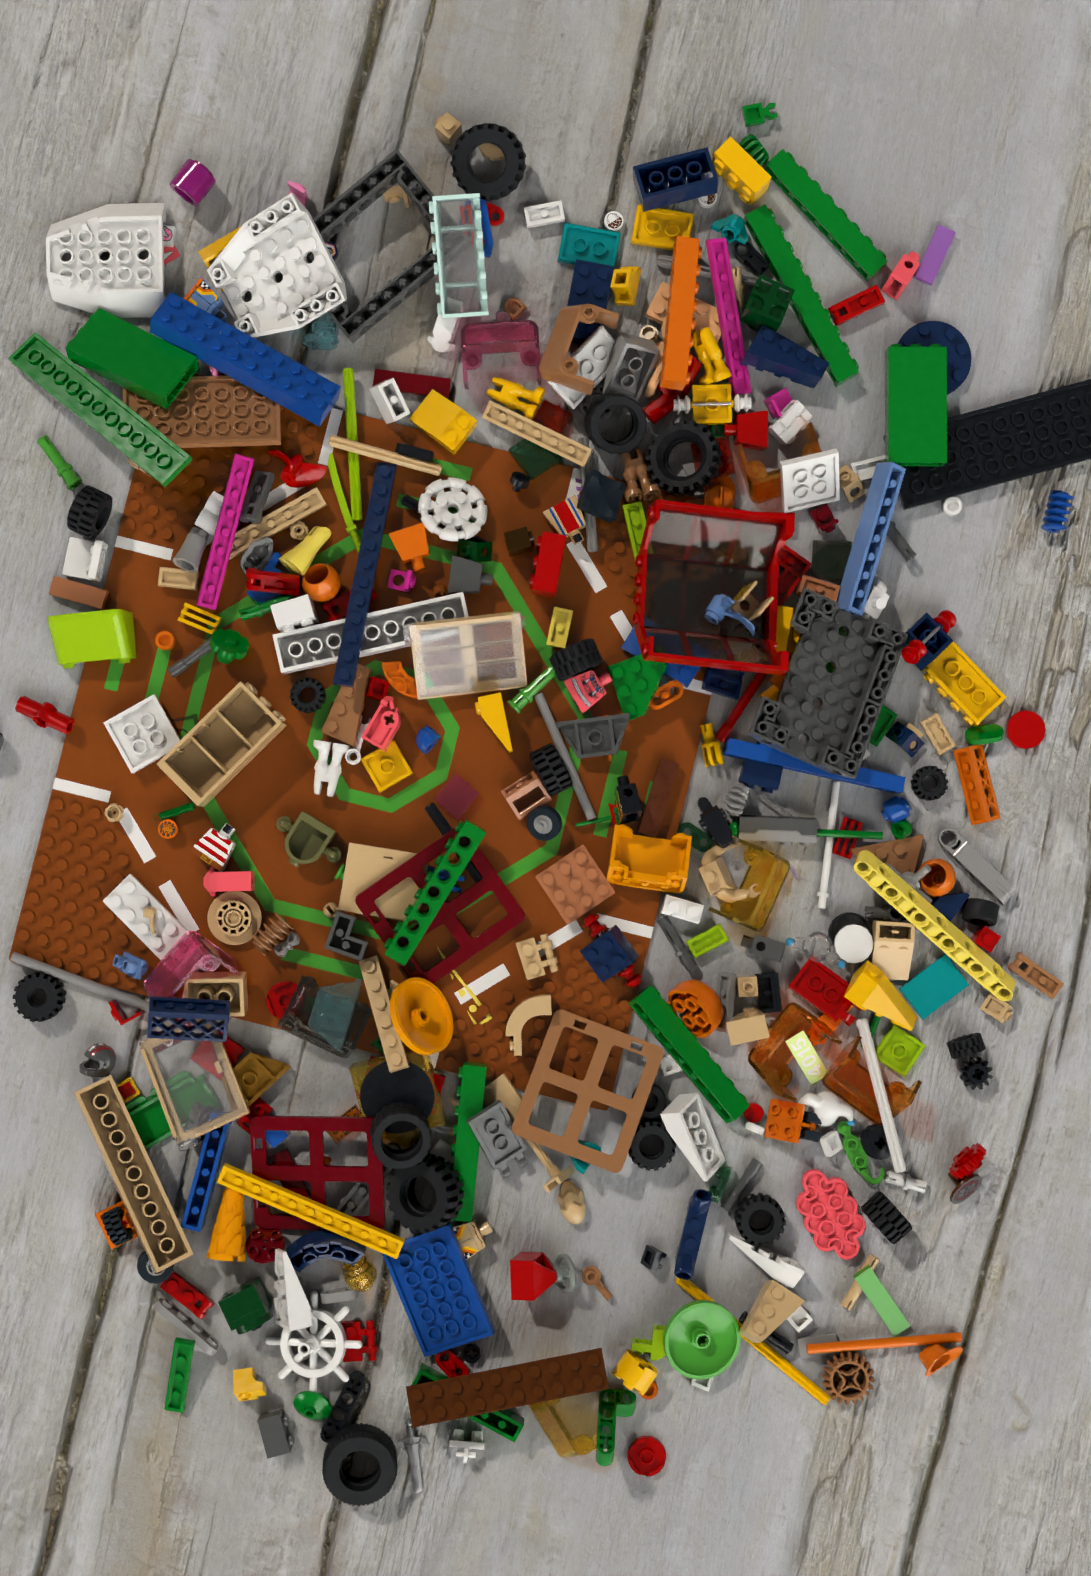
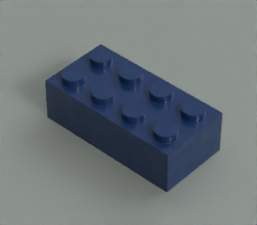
[633,147,718,212]
[567,259,614,344]

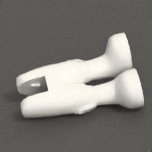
[313,740,350,797]

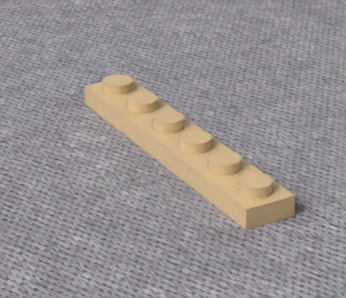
[482,400,593,468]
[229,487,327,560]
[358,955,410,1073]

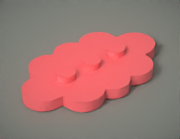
[795,1168,866,1260]

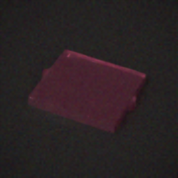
[434,774,480,820]

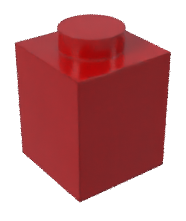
[971,925,1001,953]

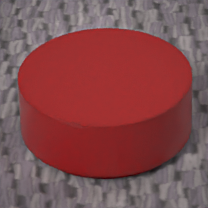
[743,1102,763,1123]

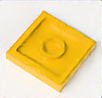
[361,740,414,793]

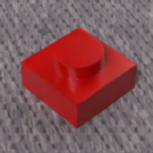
[365,676,390,701]

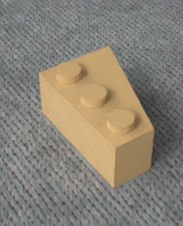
[726,1007,770,1046]
[738,1279,805,1343]

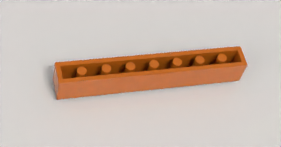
[660,235,702,391]

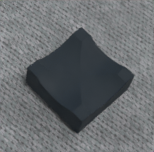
[576,469,627,523]

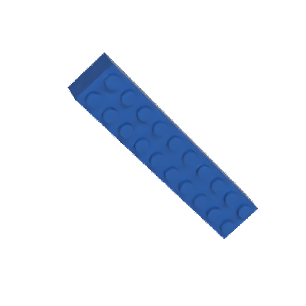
[150,292,341,427]

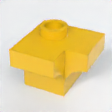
[233,1367,266,1402]

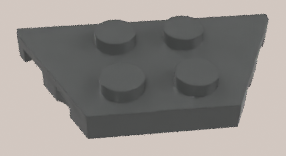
[556,713,631,759]

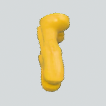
[691,327,732,385]
[486,377,545,421]

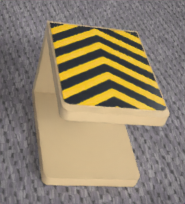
[730,581,774,621]

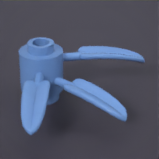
[704,594,755,636]

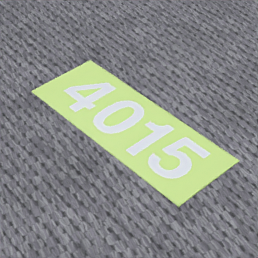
[785,1030,829,1085]

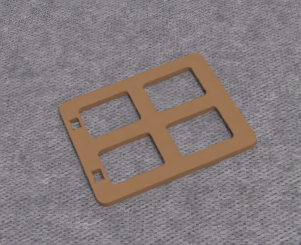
[512,1009,664,1173]

